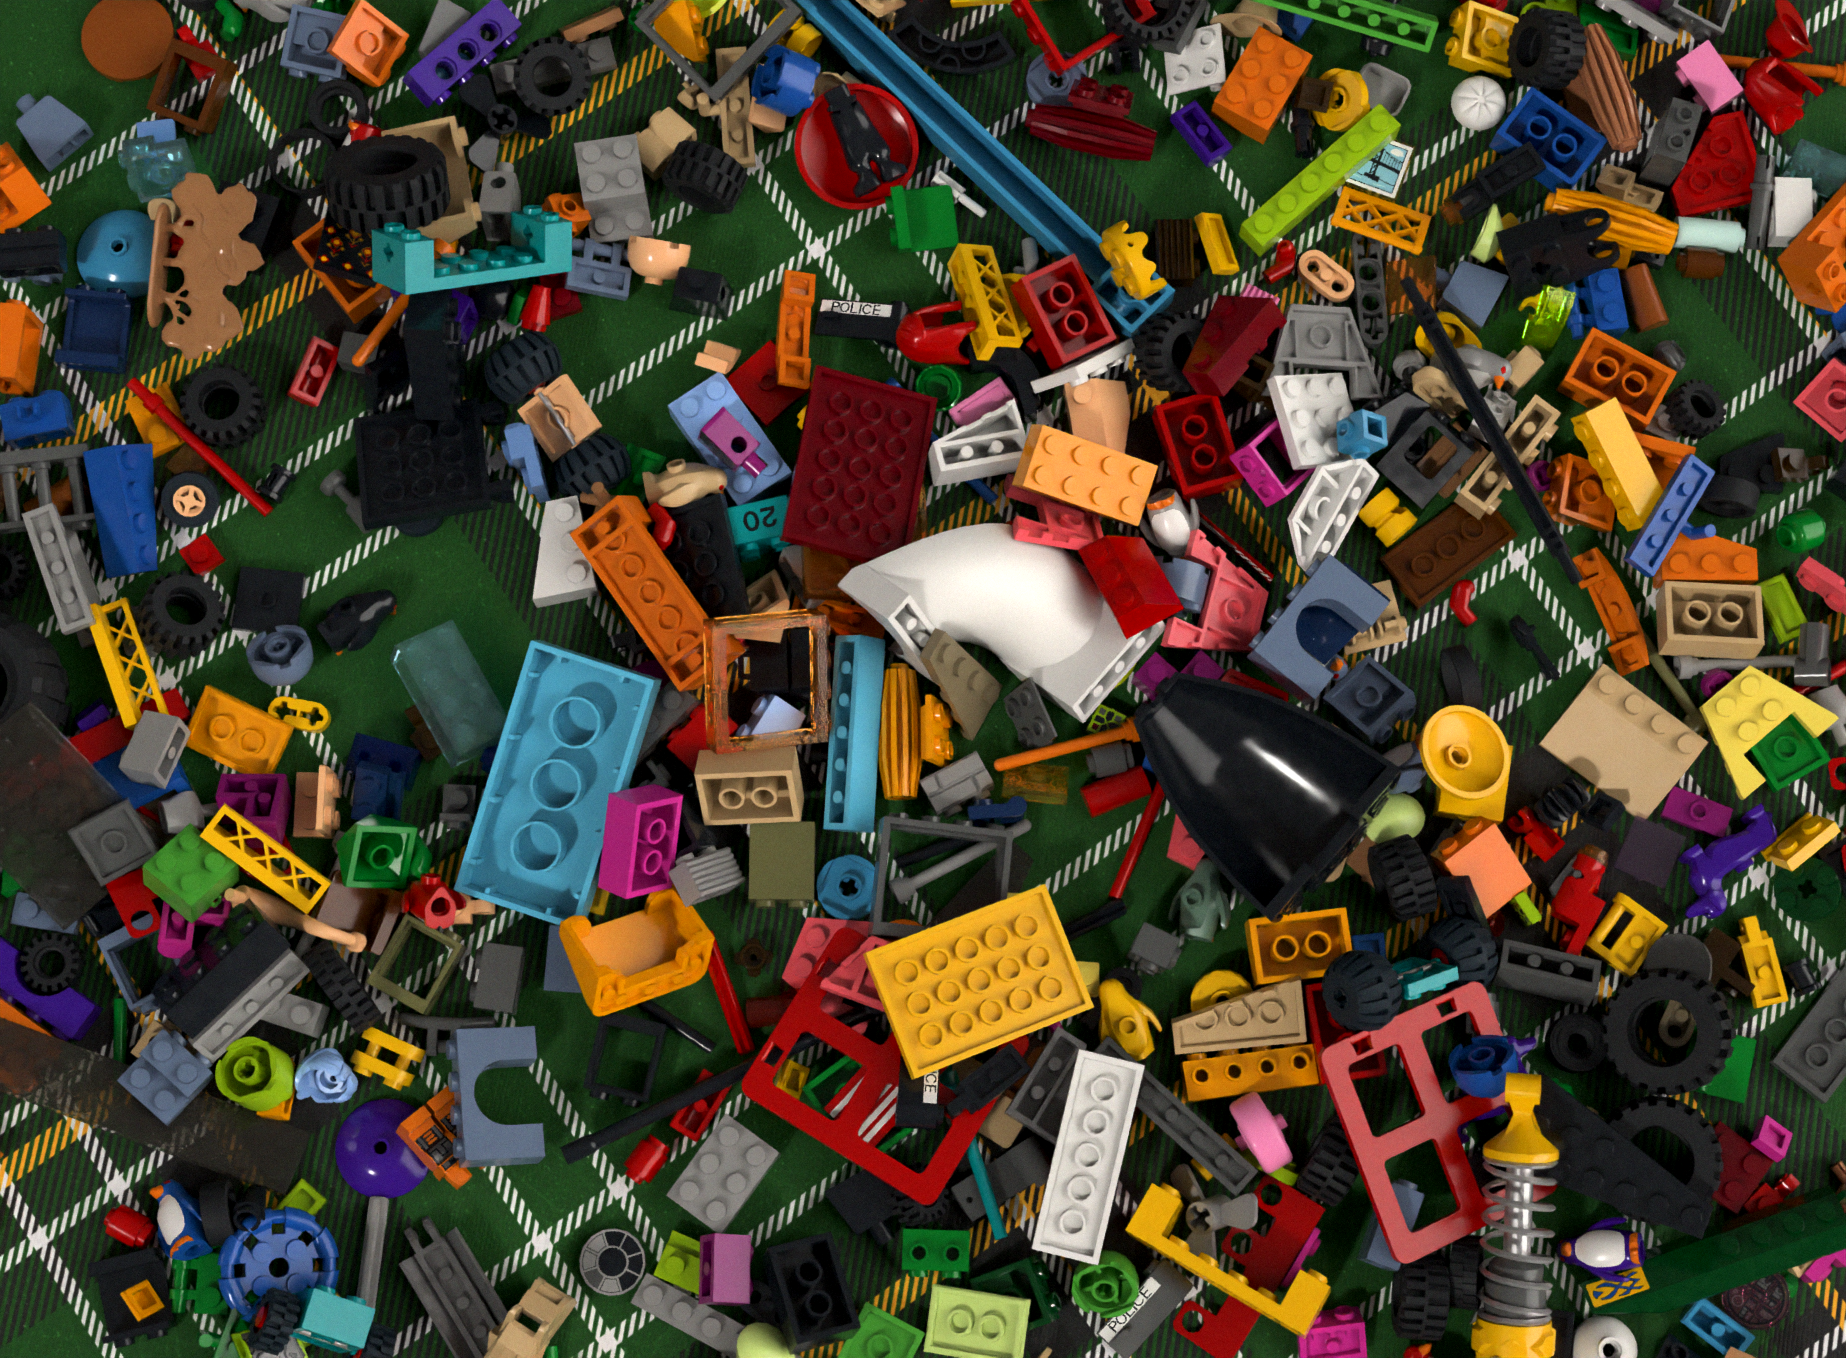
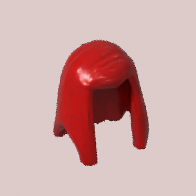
[1743,56,1824,136]
[896,301,977,365]

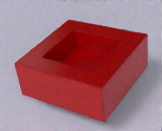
[179,533,226,577]

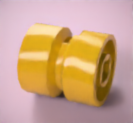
[766,9,823,58]
[1358,487,1418,547]

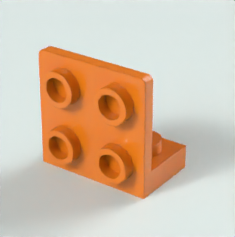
[1634,432,1696,491]

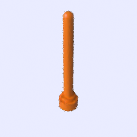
[1719,54,1846,87]
[352,238,457,367]
[994,716,1140,771]

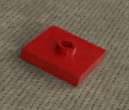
[726,340,811,428]

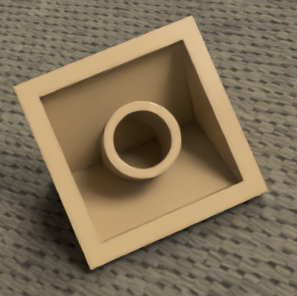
[729,569,790,643]

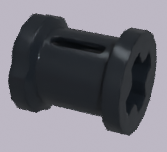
[256,463,297,504]
[1781,957,1823,998]

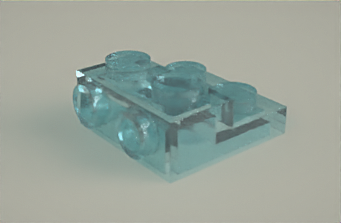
[118,135,198,203]

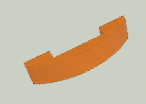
[776,269,816,389]
[1572,547,1649,677]

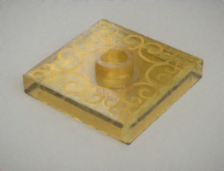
[1001,763,1069,806]

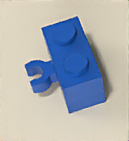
[0,390,76,450]

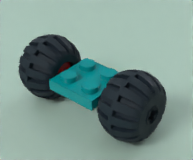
[1321,916,1498,1032]

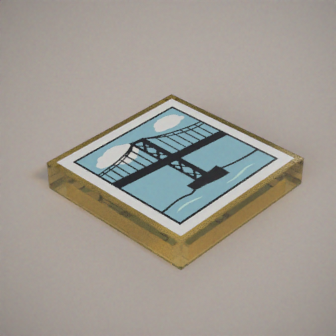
[1342,139,1416,203]

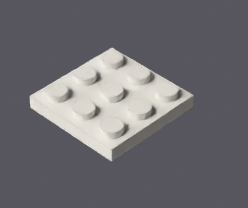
[1267,373,1369,470]

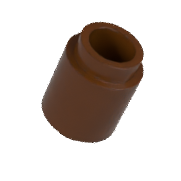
[1676,247,1725,280]

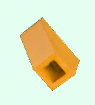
[654,0,709,64]

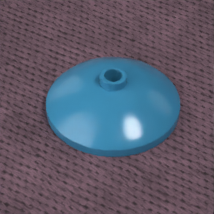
[77,210,172,300]

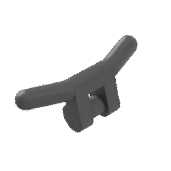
[398,1012,496,1056]

